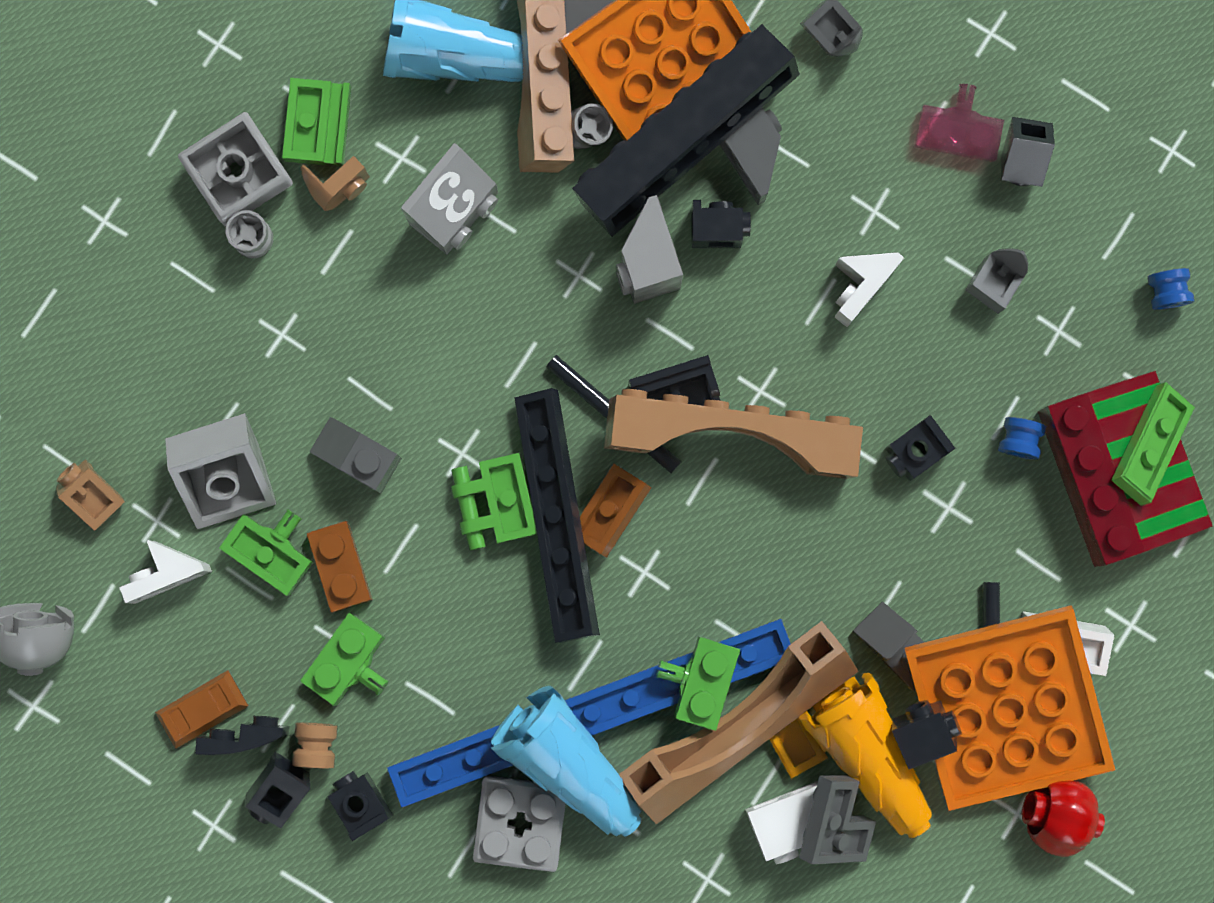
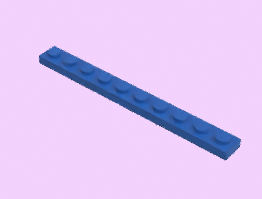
[387,619,791,808]

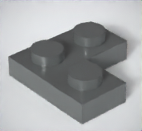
[799,776,876,864]

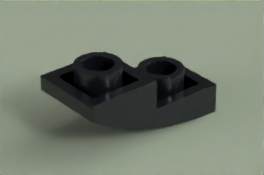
[195,715,290,755]

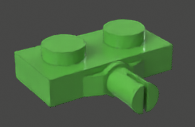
[219,509,313,596]
[300,613,389,706]
[656,636,740,731]

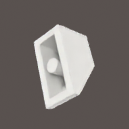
[745,781,818,864]

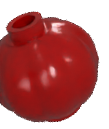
[1022,780,1105,857]

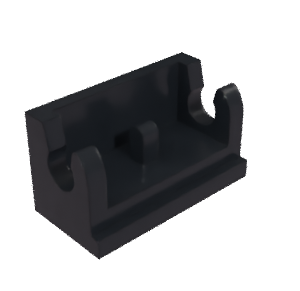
[628,355,721,406]

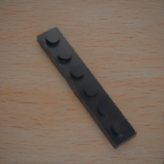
[514,388,600,643]

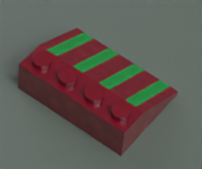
[1037,371,1213,567]

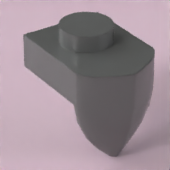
[800,0,863,57]
[965,248,1029,314]

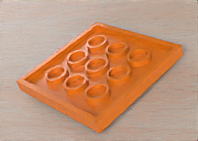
[558,0,751,141]
[905,605,1115,811]

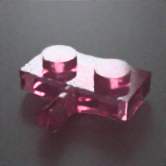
[914,84,1004,162]

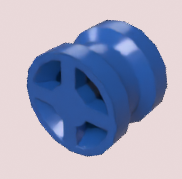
[1147,268,1195,310]
[998,417,1046,460]

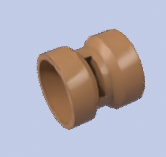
[292,722,338,768]

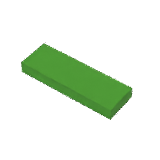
[1112,382,1195,506]

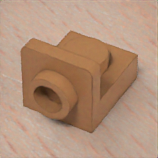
[56,459,125,531]

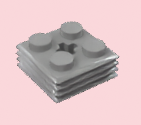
[178,112,293,226]
[473,775,566,872]

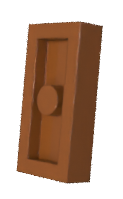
[580,464,651,558]
[307,521,373,613]

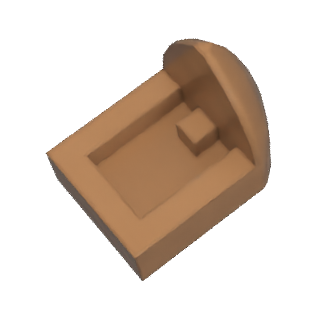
[301,156,370,211]

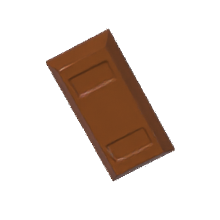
[155,670,249,749]

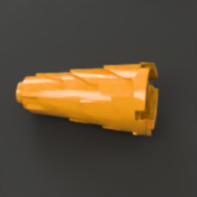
[799,673,932,838]

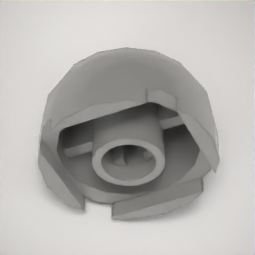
[0,603,74,676]

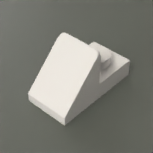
[835,253,904,327]
[119,540,212,604]

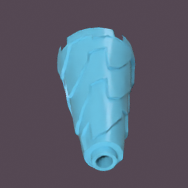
[383,0,523,82]
[490,686,641,837]

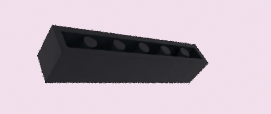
[572,24,800,237]

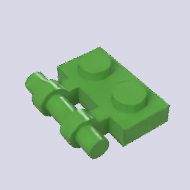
[451,453,537,551]

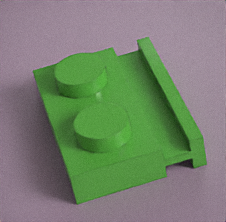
[282,78,352,167]

